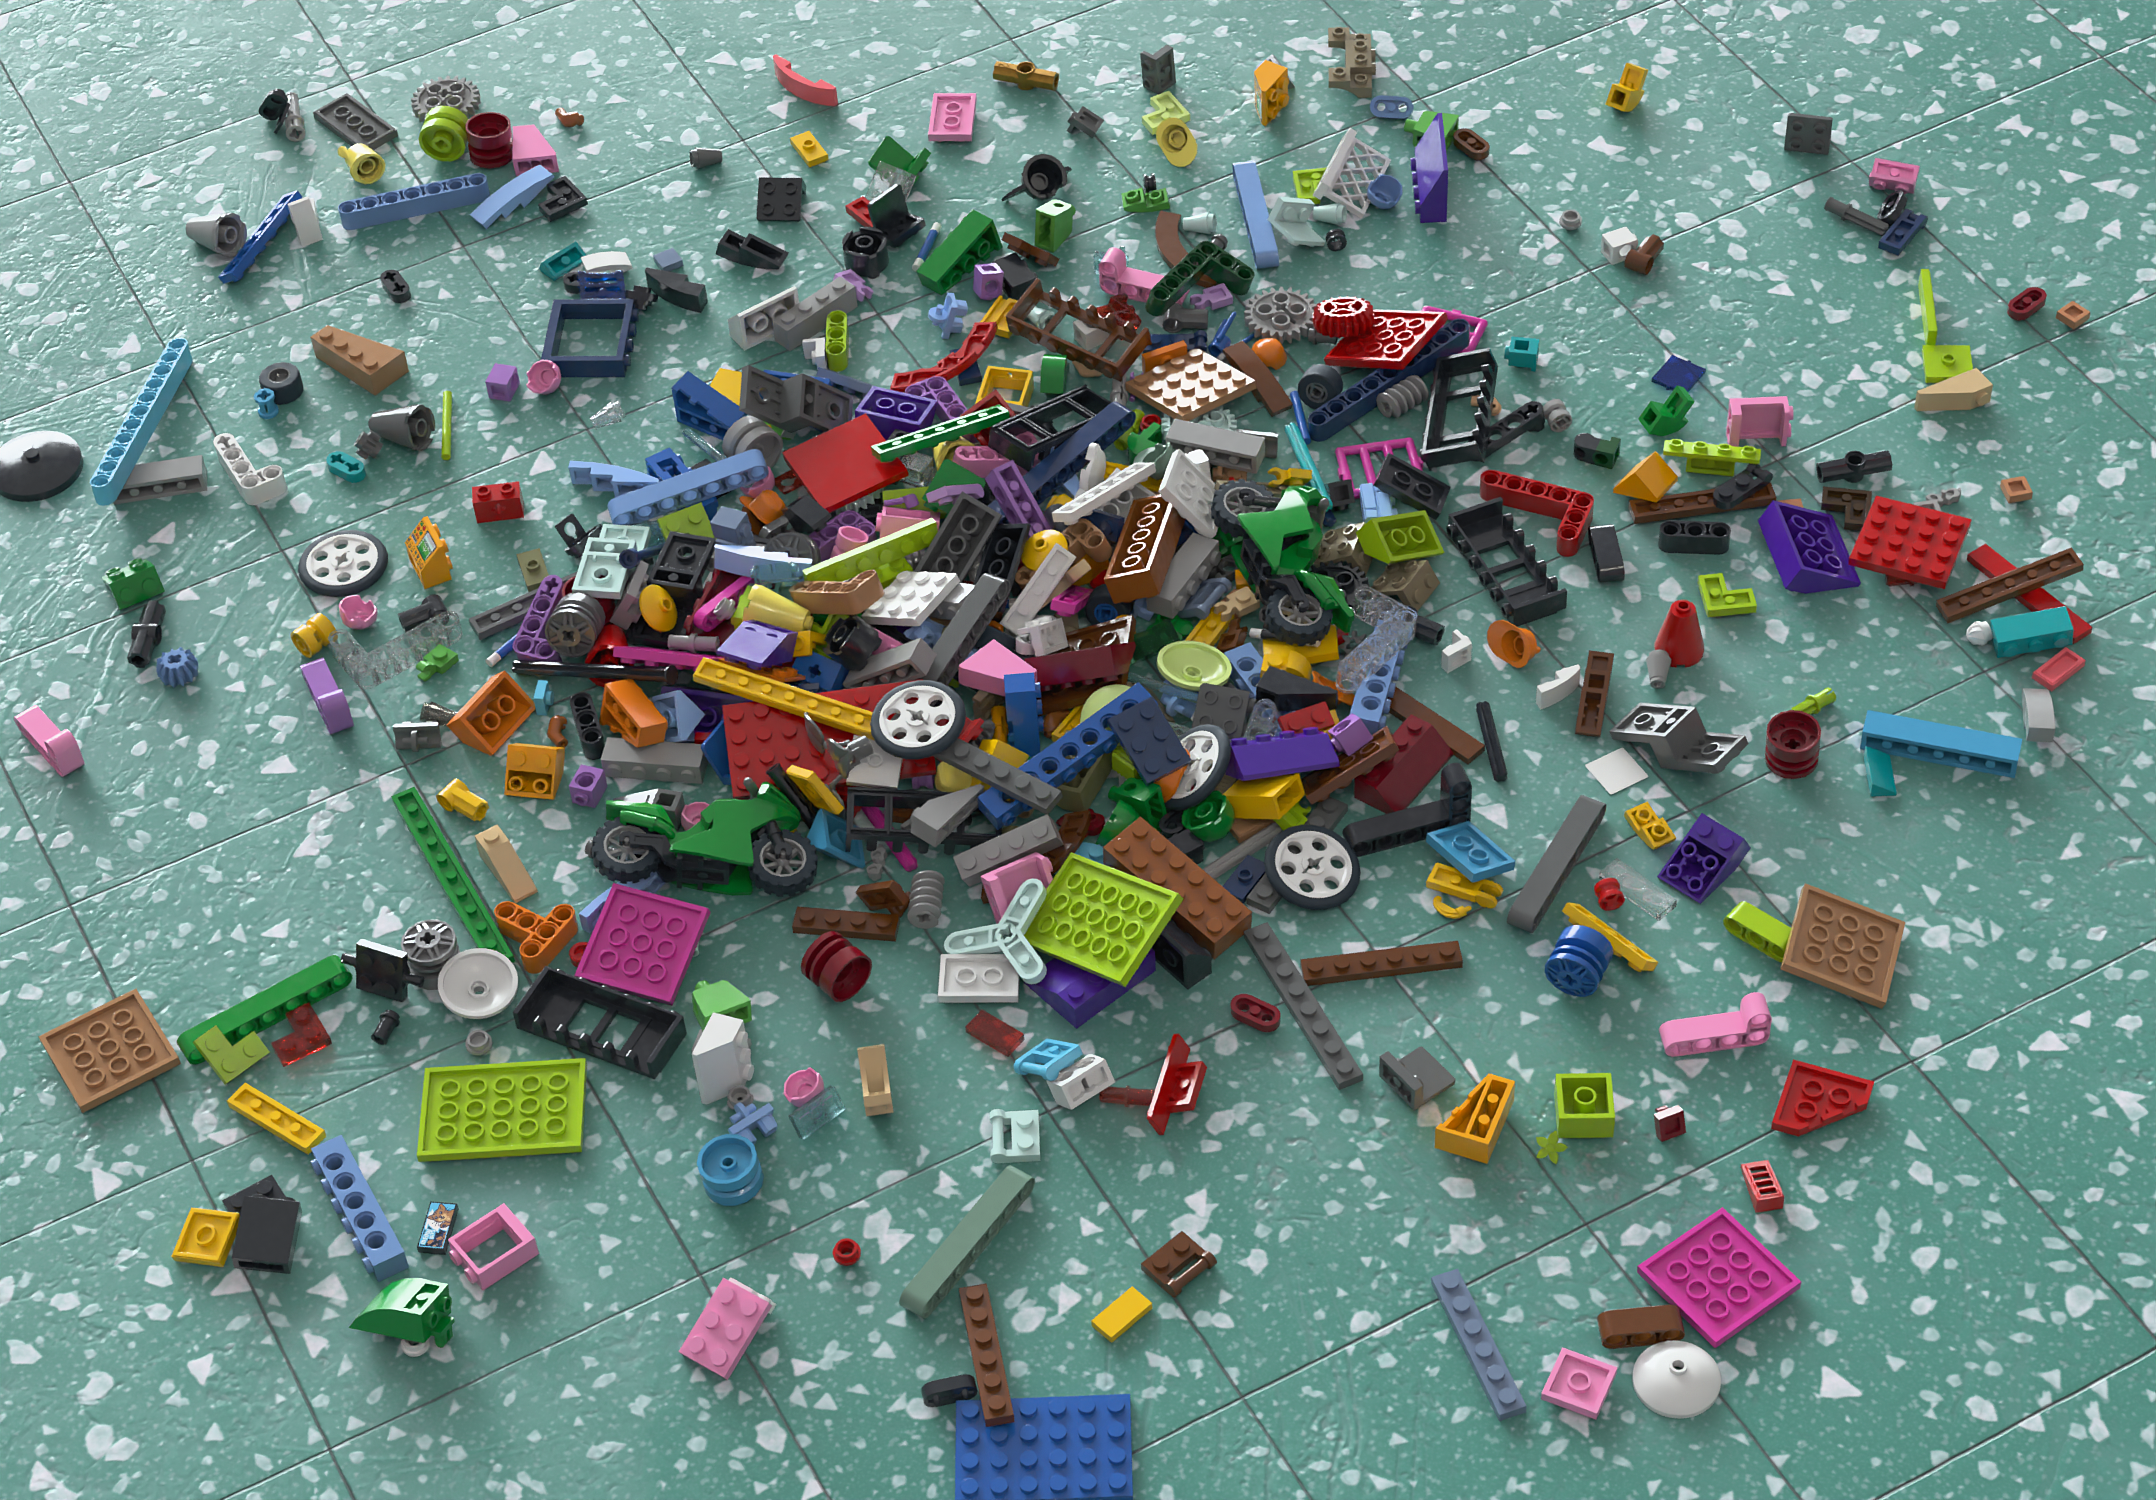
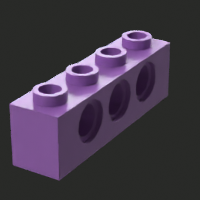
[985,460,1052,540]

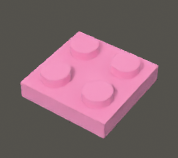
[1541,1347,1617,1420]

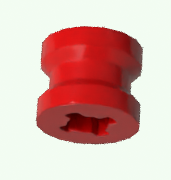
[1594,878,1625,911]

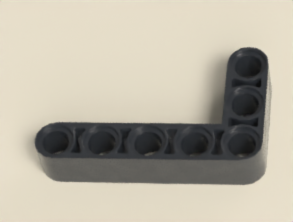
[1342,762,1472,857]

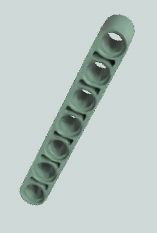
[899,1165,1035,1319]

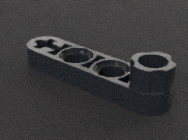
[1467,401,1545,461]

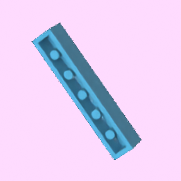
[1860,710,2022,778]

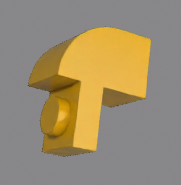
[1605,63,1648,112]
[1260,650,1312,681]

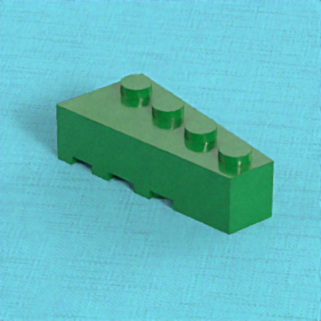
[916,209,1003,296]

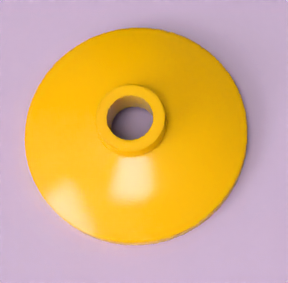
[1021,530,1068,571]
[639,585,677,632]

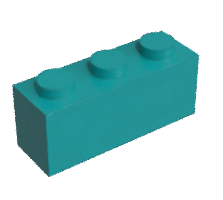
[1990,606,2074,658]

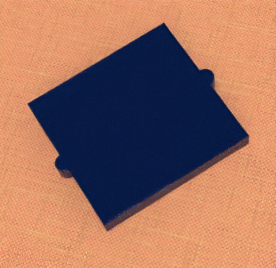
[1651,355,1706,392]

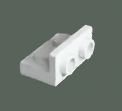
[1018,615,1069,657]

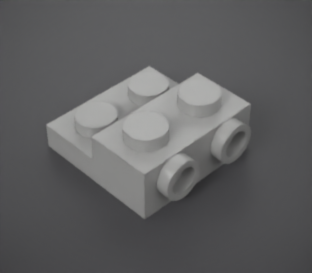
[609,561,649,630]

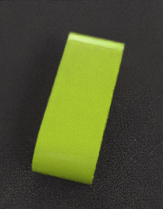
[825,310,849,372]
[1723,901,1791,962]

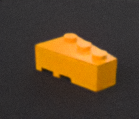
[1435,1074,1515,1164]

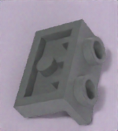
[1140,45,1176,95]

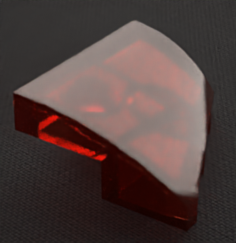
[1097,293,1142,340]

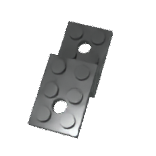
[739,365,853,433]
[1609,703,1749,774]

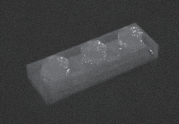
[1599,858,1677,921]

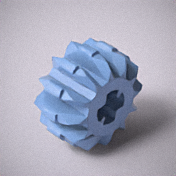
[156,647,199,688]

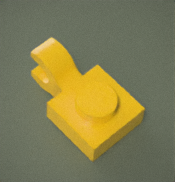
[1268,467,1312,488]

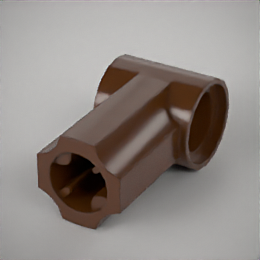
[1624,234,1664,275]

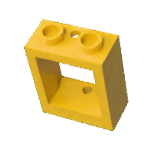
[975,366,1034,407]

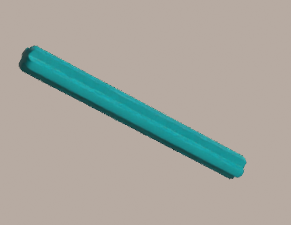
[1285,422,1333,512]

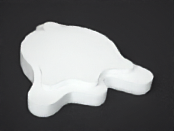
[1079,443,1106,491]

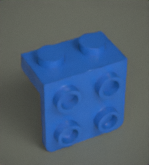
[701,718,732,785]

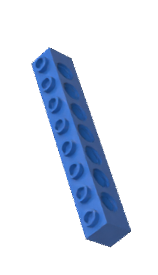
[977,682,1158,830]

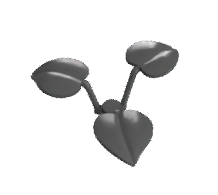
[804,712,873,821]

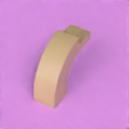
[857,1044,893,1116]

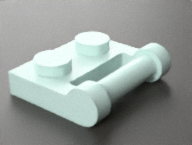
[989,1109,1040,1163]

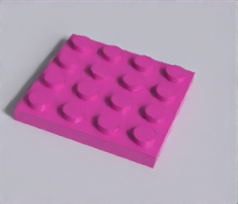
[613,647,725,671]
[574,883,711,1006]
[1637,1207,1801,1348]

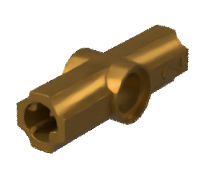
[993,61,1059,91]

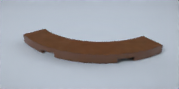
[1155,210,1219,288]
[981,810,1092,904]

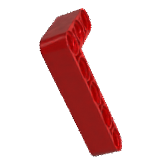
[1480,470,1594,557]

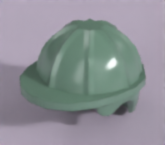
[1133,442,1176,480]

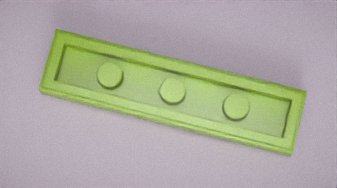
[1918,269,1938,345]

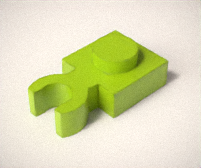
[1273,799,1311,830]

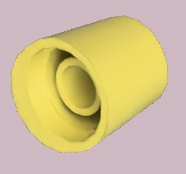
[338,144,385,184]

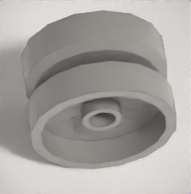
[722,415,783,469]

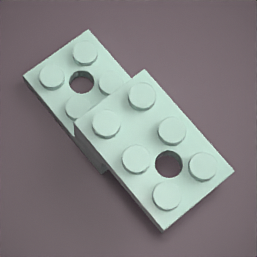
[572,524,651,599]

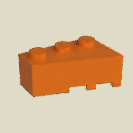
[599,679,668,748]

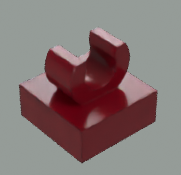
[1654,1105,1686,1142]

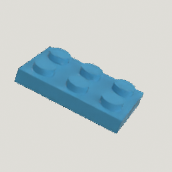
[1426,821,1516,883]

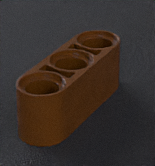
[1597,1305,1685,1349]

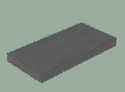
[313,93,398,150]

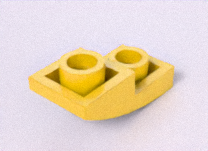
[1624,801,1676,850]

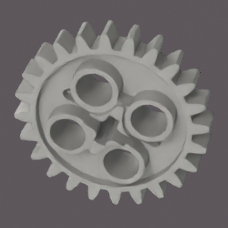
[411,76,481,122]
[1244,286,1317,344]

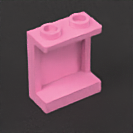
[1726,396,1793,447]
[980,852,1053,924]

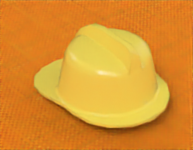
[1156,118,1197,167]
[934,762,972,792]

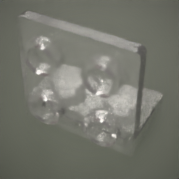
[865,161,916,202]

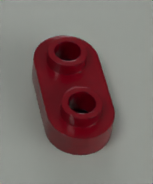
[2007,287,2047,321]
[1230,994,1281,1032]

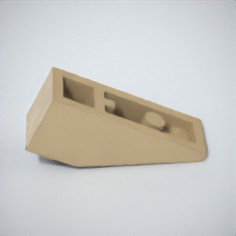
[1914,368,1993,411]
[475,825,538,904]

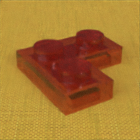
[271,1002,332,1067]

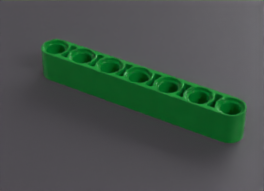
[177,955,353,1065]

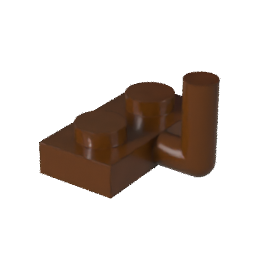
[855,880,911,918]

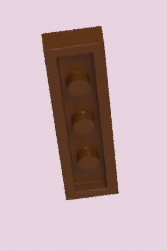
[792,906,900,942]

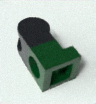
[1573,433,1621,469]

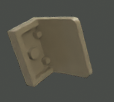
[1313,522,1373,576]
[1370,560,1440,611]

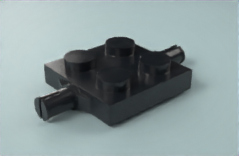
[341,939,425,1002]

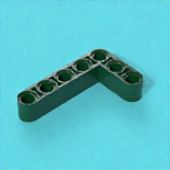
[1145,241,1255,316]

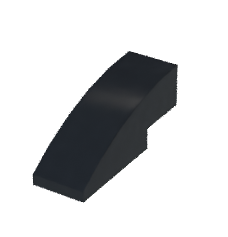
[716,229,789,270]
[645,267,708,313]

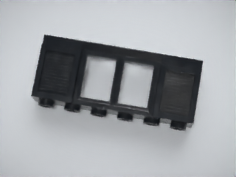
[1446,497,1567,627]
[513,966,687,1079]

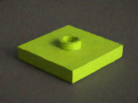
[1922,345,1973,383]

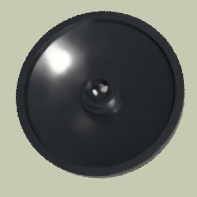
[0,431,83,502]

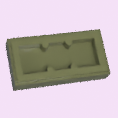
[516,548,549,592]

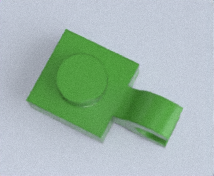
[415,644,459,682]

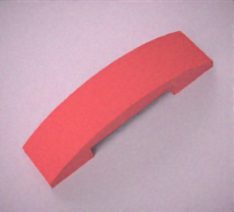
[773,54,838,106]

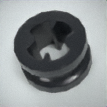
[1143,173,1157,194]
[1325,229,1347,252]

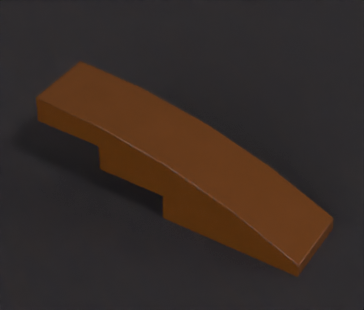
[1222,341,1293,417]
[1575,650,1614,737]

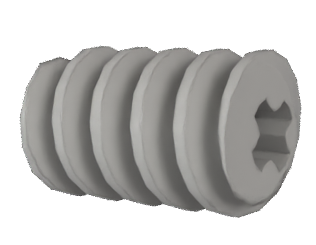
[1376,375,1429,418]
[907,870,945,929]

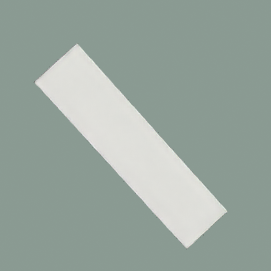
[1000,543,1077,636]

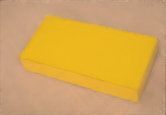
[1091,1286,1152,1343]

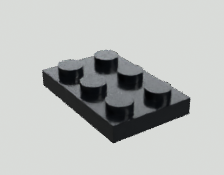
[1373,452,1451,520]

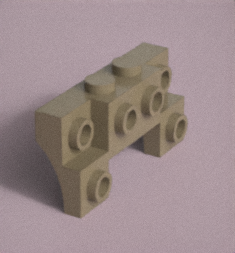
[1328,27,1376,98]

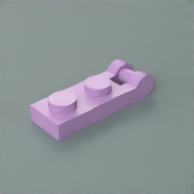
[926,484,984,506]

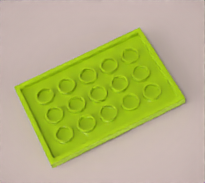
[1024,852,1183,987]
[417,1058,587,1162]

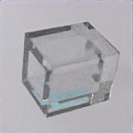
[899,452,936,487]

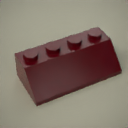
[1024,641,1136,692]
[1354,714,1453,814]

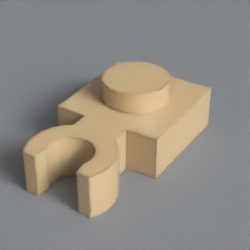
[1214,586,1260,622]

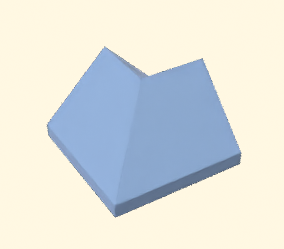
[652,690,705,743]

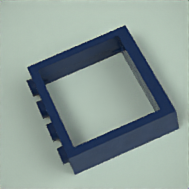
[541,299,639,378]

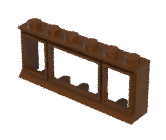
[1005,278,1152,382]

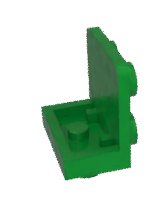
[868,136,931,190]
[922,459,985,518]
[102,558,165,610]

